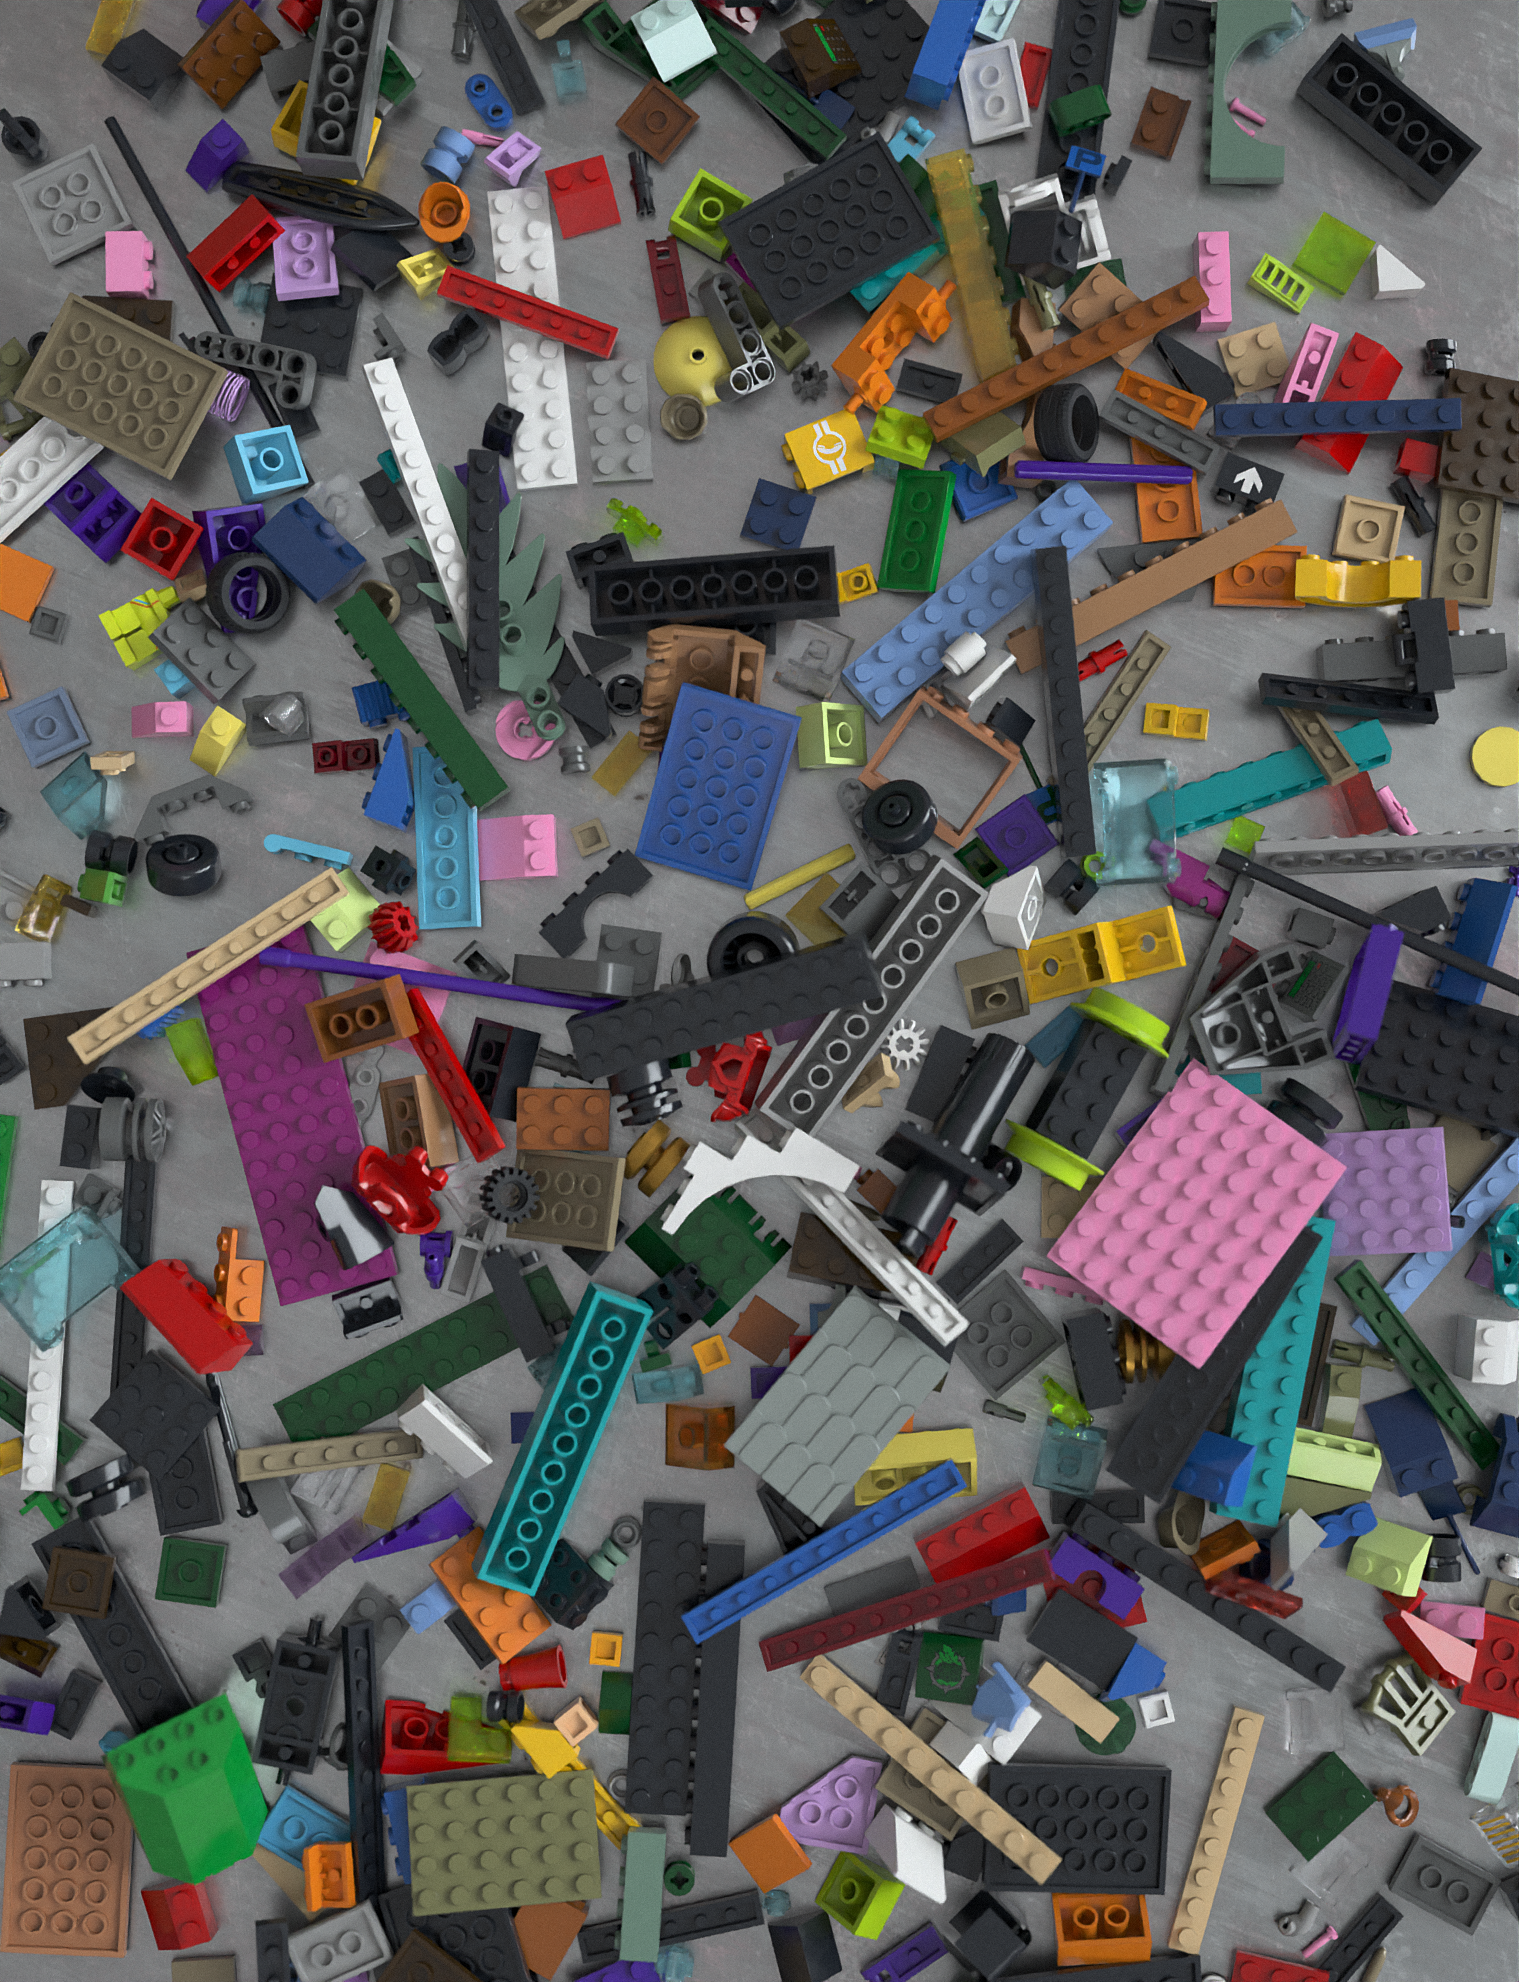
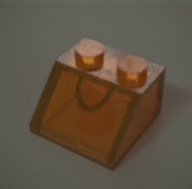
[665,1403,735,1471]

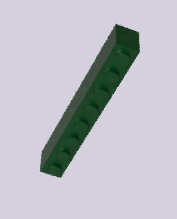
[334,588,511,812]

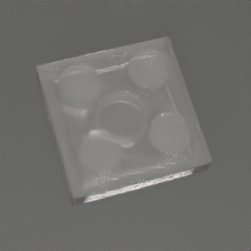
[441,1154,519,1229]

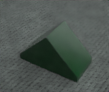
[953,837,1009,890]
[599,1670,633,1735]

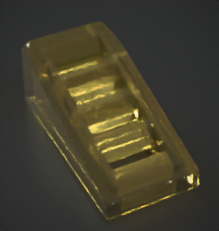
[15,874,72,942]

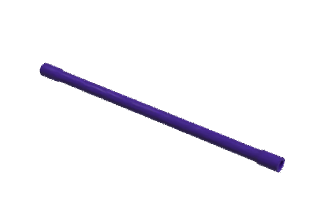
[259,947,623,1011]

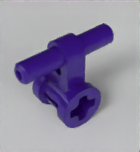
[420,1230,454,1290]

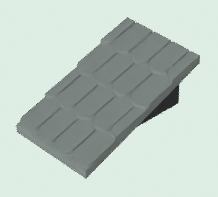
[724,1286,951,1526]

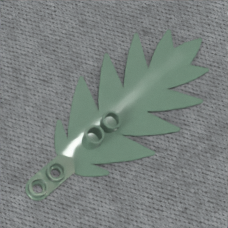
[405,463,566,741]

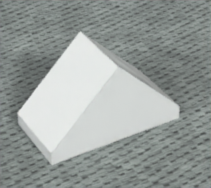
[1370,245,1426,300]
[928,1721,995,1786]

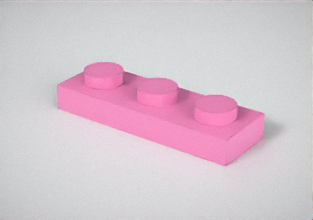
[1019,1265,1104,1306]

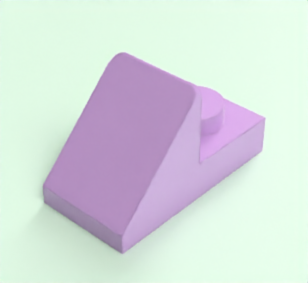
[484,131,541,188]

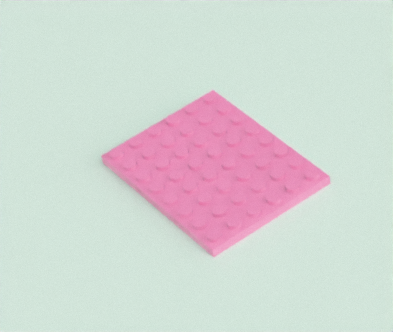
[1046,1058,1348,1369]

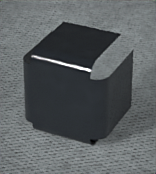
[942,1889,1032,1982]

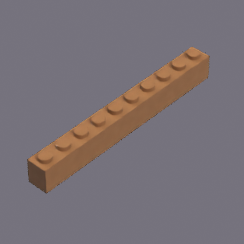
[1004,498,1297,675]

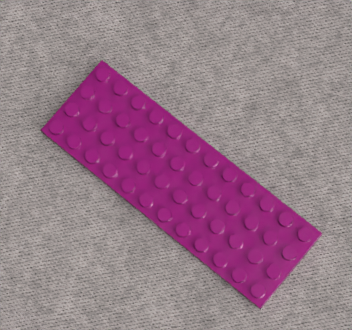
[186,923,399,1306]

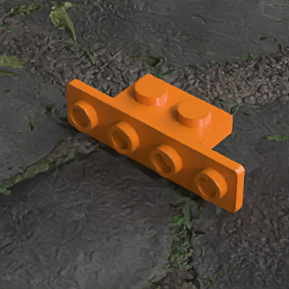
[212,1226,264,1322]

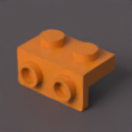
[302,1841,356,1912]

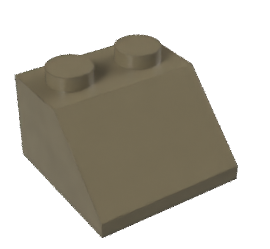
[955,947,1030,1030]

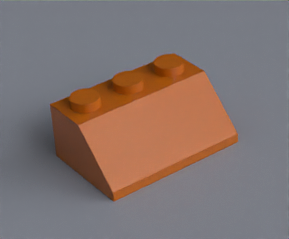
[1051,1893,1152,1966]

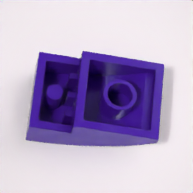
[43,463,141,563]

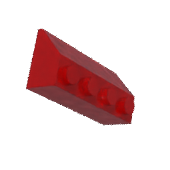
[1295,332,1403,475]
[120,1259,253,1374]
[913,1482,1050,1584]

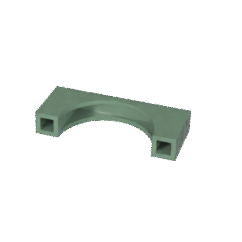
[1204,0,1292,184]

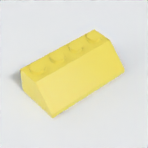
[854,1428,977,1506]

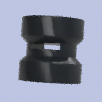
[1425,338,1457,376]
[486,1690,525,1723]

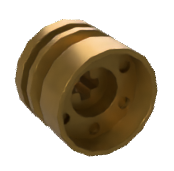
[1116,1319,1177,1384]

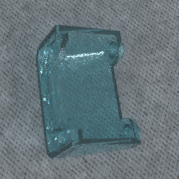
[1093,758,1181,889]
[0,1206,141,1353]

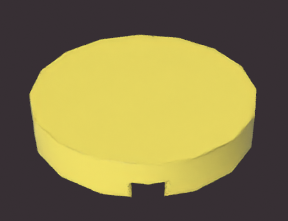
[1469,726,1519,788]

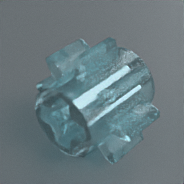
[656,1946,694,1982]

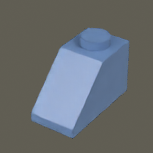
[400,1578,456,1635]

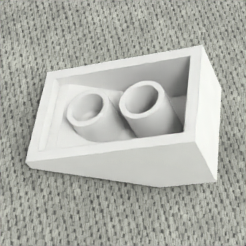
[940,642,1016,711]
[928,1666,1042,1764]
[864,1803,946,1904]

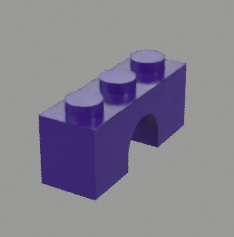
[1049,1531,1145,1620]

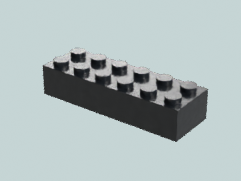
[1296,33,1482,206]

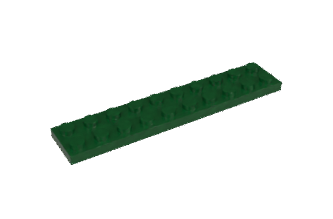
[273,1264,574,1442]

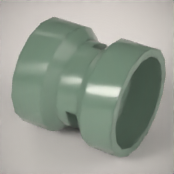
[587,1537,630,1581]

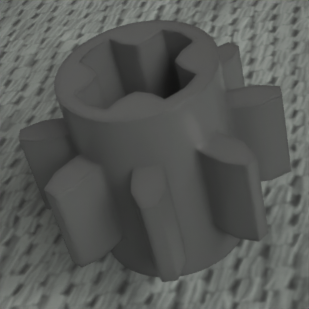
[791,361,828,400]

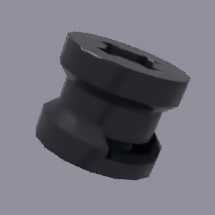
[443,232,476,267]

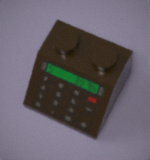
[779,18,862,99]

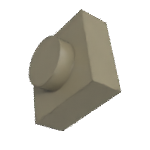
[570,817,610,858]

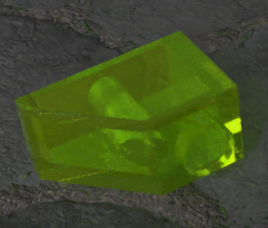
[165,1017,219,1086]

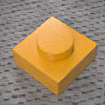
[691,1333,731,1374]
[589,1631,623,1667]

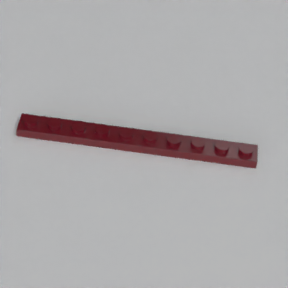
[758,1548,1056,1672]

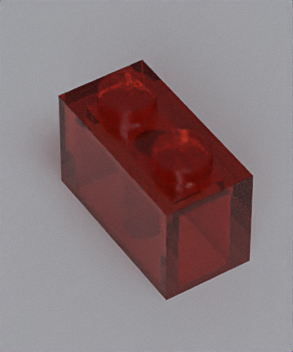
[1332,770,1388,837]

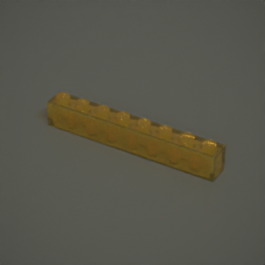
[924,148,1019,384]

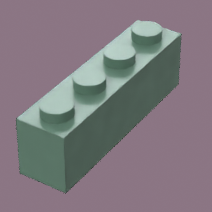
[615,1826,667,1962]

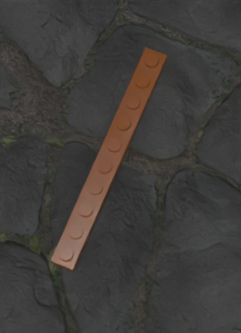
[923,276,1210,443]

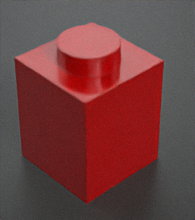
[1393,438,1438,483]

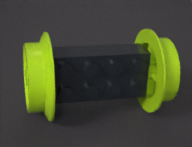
[1004,987,1170,1191]

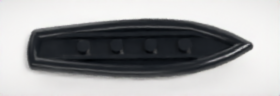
[222,161,420,231]

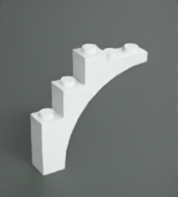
[661,1127,860,1235]

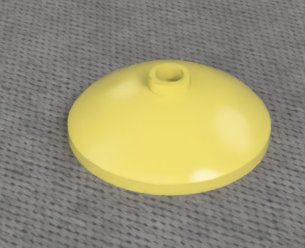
[653,316,735,406]

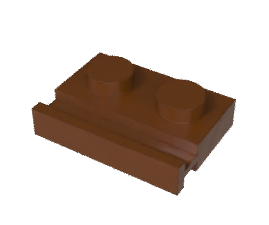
[1129,87,1192,161]

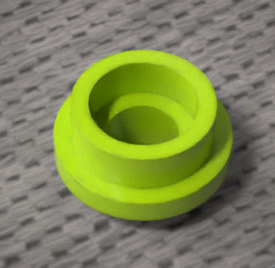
[1079,851,1110,881]

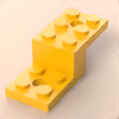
[1016,906,1187,1004]

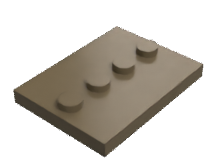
[506,1149,626,1252]

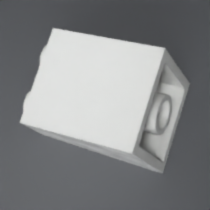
[1454,1314,1519,1385]

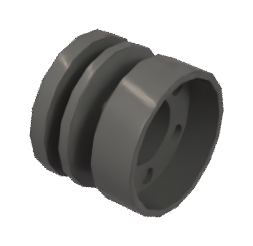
[99,1097,166,1162]

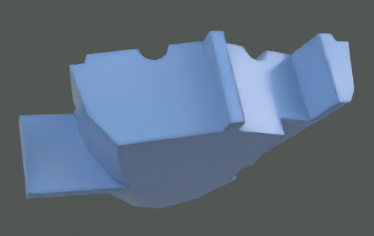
[972,1662,1031,1738]

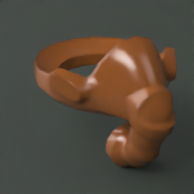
[1372,1784,1419,1827]

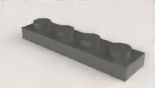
[1098,389,1221,476]

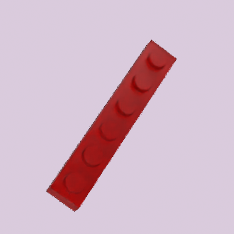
[437,265,619,360]
[406,988,506,1163]

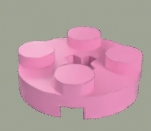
[495,700,556,761]

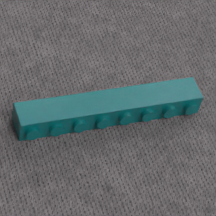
[1148,719,1392,843]

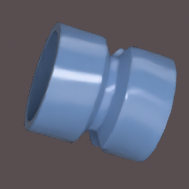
[420,126,475,185]

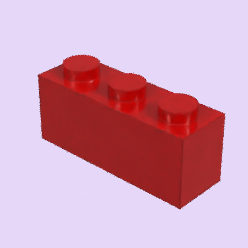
[186,194,285,293]

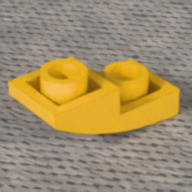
[838,563,880,605]

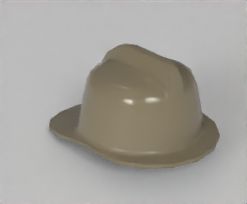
[1158,1490,1205,1556]

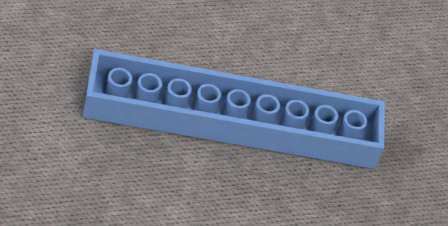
[840,480,1113,724]

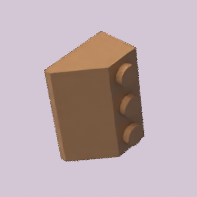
[379,1074,459,1167]

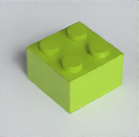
[668,168,753,262]

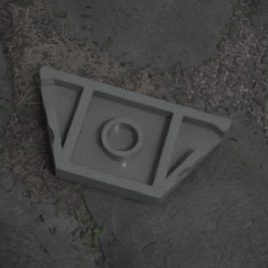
[1097,538,1201,604]

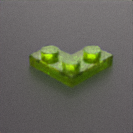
[448,1697,512,1764]

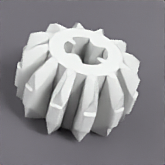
[878,1019,930,1071]

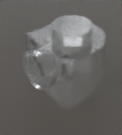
[263,693,305,737]

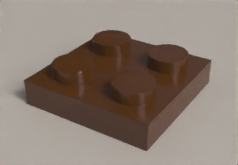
[615,76,700,166]

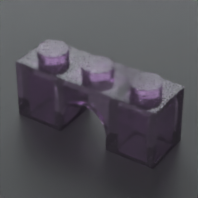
[278,1512,375,1600]

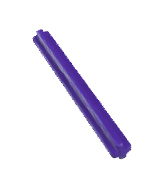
[1014,460,1193,484]

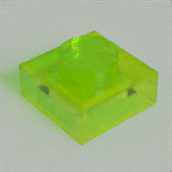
[1224,816,1265,855]

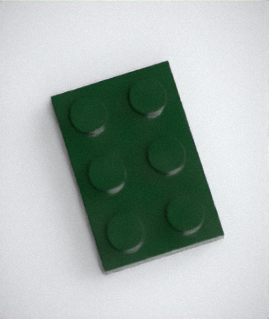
[1266,1751,1377,1862]

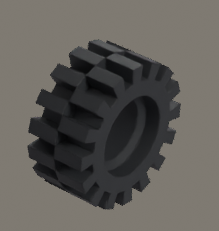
[479,1166,540,1224]

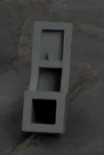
[246,1444,318,1555]

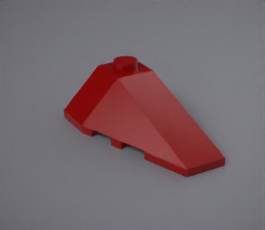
[380,1700,509,1775]

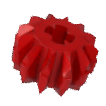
[367,901,419,954]

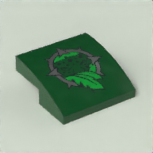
[915,1630,985,1706]

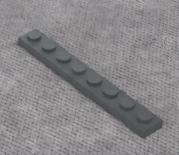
[1149,873,1255,1098]

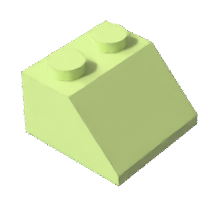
[796,702,868,769]
[311,867,380,953]
[1345,1517,1433,1597]

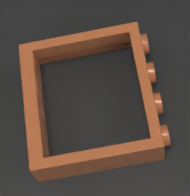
[857,686,1023,849]

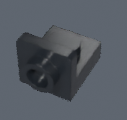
[481,403,524,458]

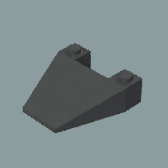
[1188,942,1336,1075]

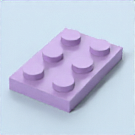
[273,216,339,301]

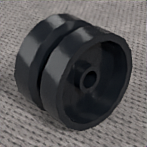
[1265,1077,1343,1148]
[65,1454,146,1522]

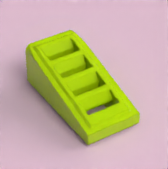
[1247,253,1315,314]

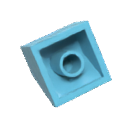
[223,425,309,505]

